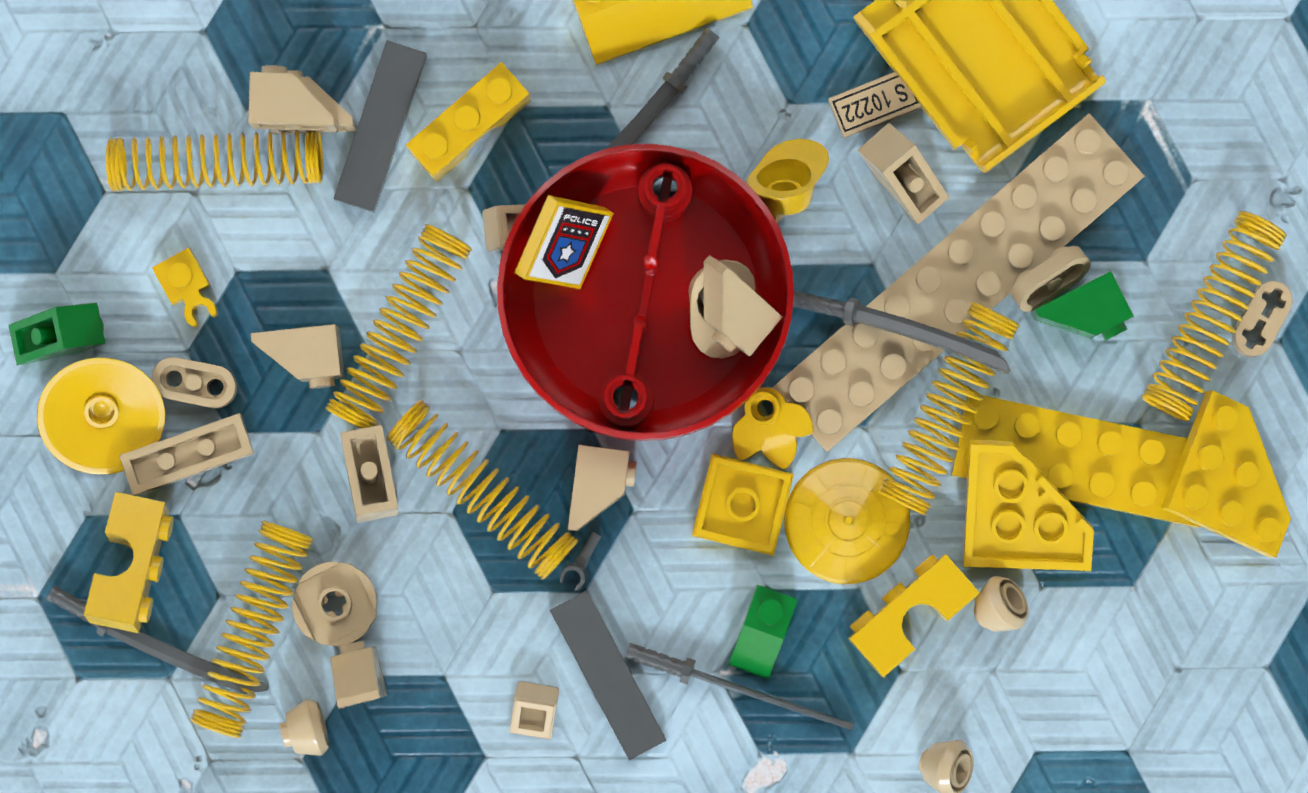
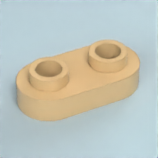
[1011,246,1091,312]
[151,357,237,409]

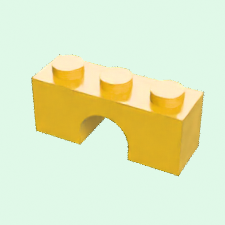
[405,62,531,183]
[84,492,174,633]
[848,554,980,677]

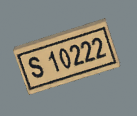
[828,68,922,139]

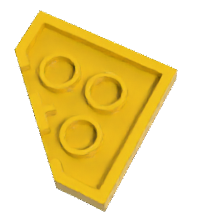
[1161,390,1291,558]
[963,440,1094,571]

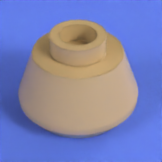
[973,576,1029,632]
[279,699,329,756]
[919,740,974,793]

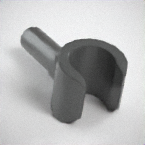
[560,532,601,590]

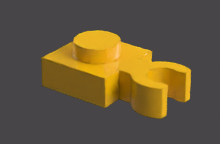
[152,247,218,328]

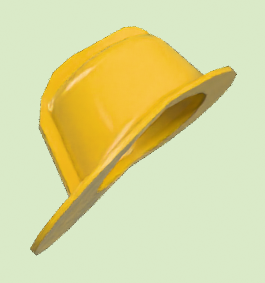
[746,138,829,223]

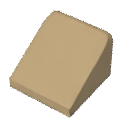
[482,205,525,251]
[509,681,559,739]

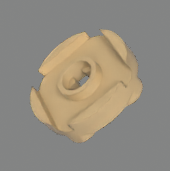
[292,562,378,646]

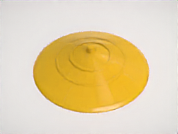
[37,357,165,475]
[784,458,910,584]

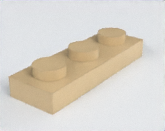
[119,413,255,496]

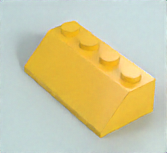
[572,0,753,66]

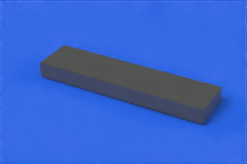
[333,40,427,213]
[550,590,667,760]

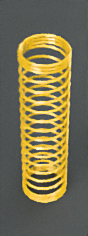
[106,130,323,192]
[1141,211,1287,421]
[325,224,472,429]
[878,302,1020,515]
[386,400,578,580]
[190,520,313,738]

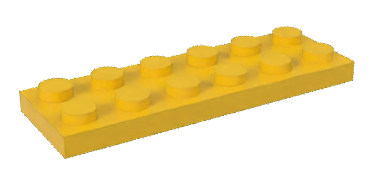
[951,395,1201,528]

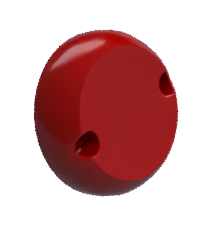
[497,144,794,441]

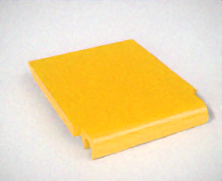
[853,0,1106,173]

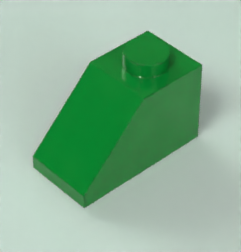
[1031,271,1134,341]
[8,303,106,365]
[728,585,798,679]

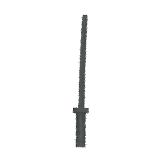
[606,28,720,149]
[793,290,1010,373]
[46,585,269,694]
[625,643,854,730]

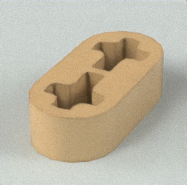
[1232,281,1293,357]

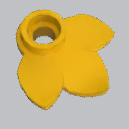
[732,387,814,469]

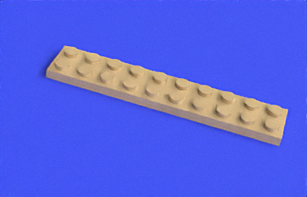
[772,113,1145,453]

